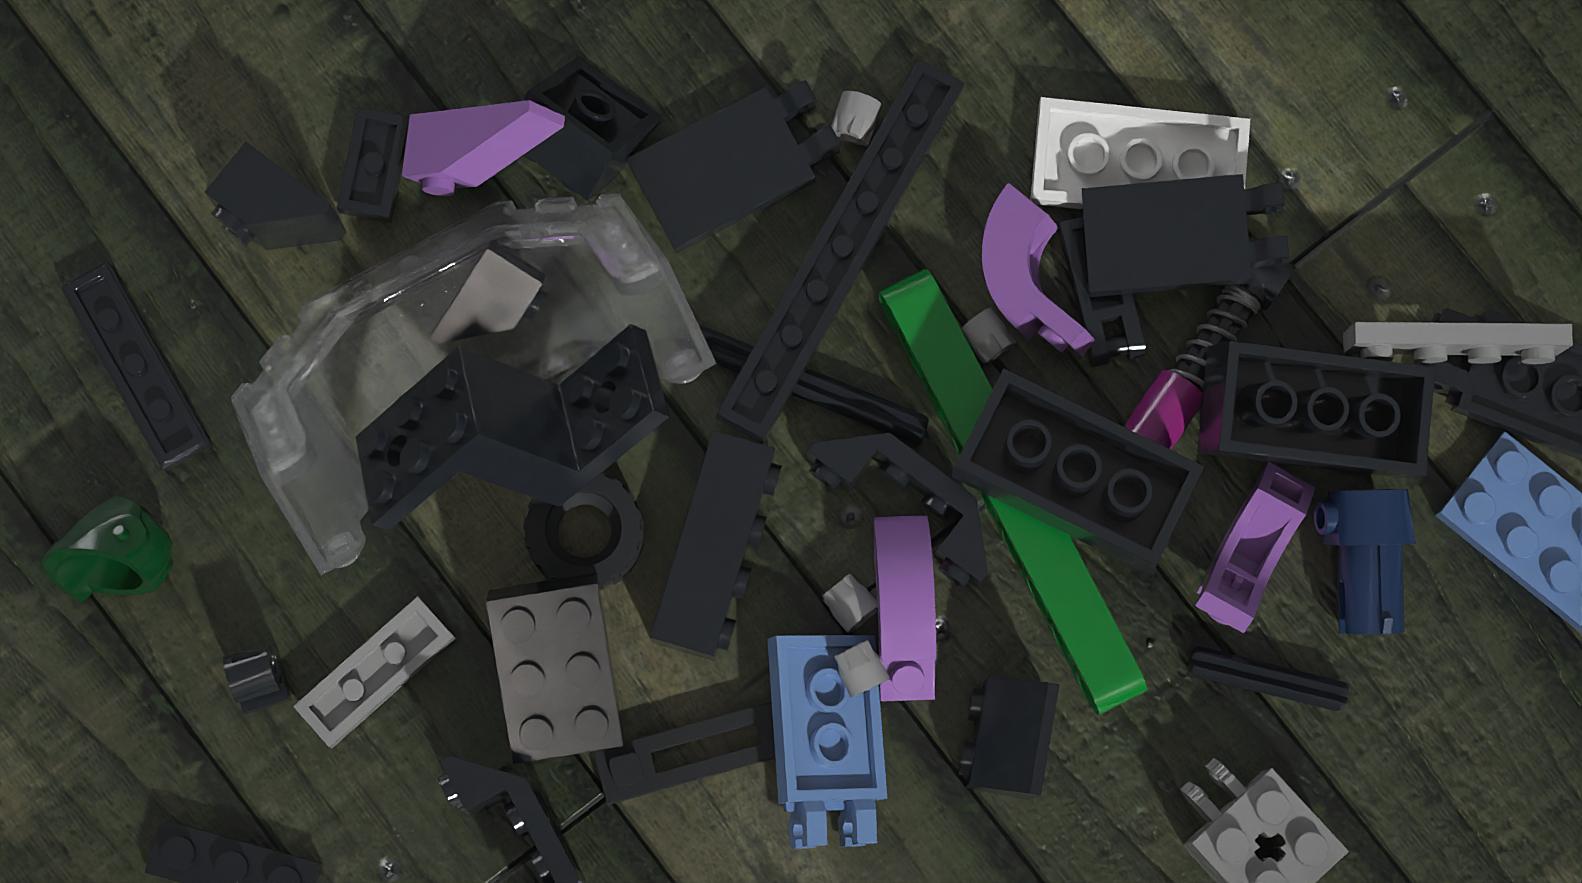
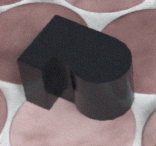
[223,644,292,714]

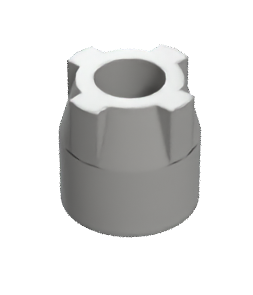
[831,91,882,146]
[961,307,1016,365]
[823,573,878,634]
[834,640,890,697]

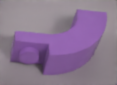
[982,183,1096,357]
[1195,462,1316,633]
[874,515,936,701]

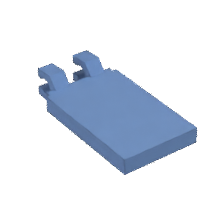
[767,635,887,849]

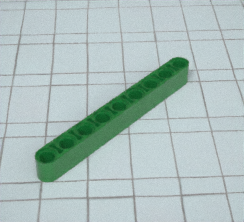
[878,269,1147,715]

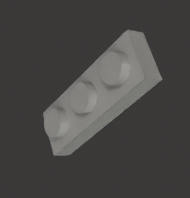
[293,596,456,748]

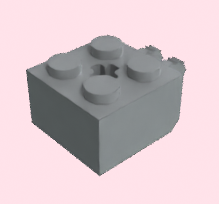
[1180,758,1349,883]

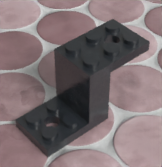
[355,324,669,531]

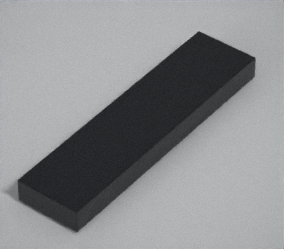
[60,261,213,472]

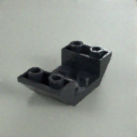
[437,755,586,883]

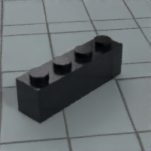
[650,430,782,661]

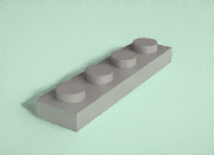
[1343,322,1573,364]

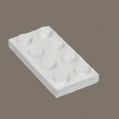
[1030,97,1250,209]

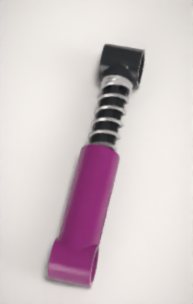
[1124,237,1296,450]

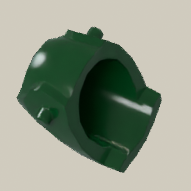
[40,496,174,602]

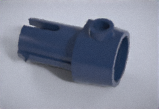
[1314,489,1416,634]

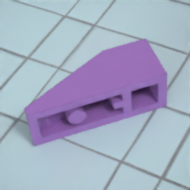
[402,100,565,196]

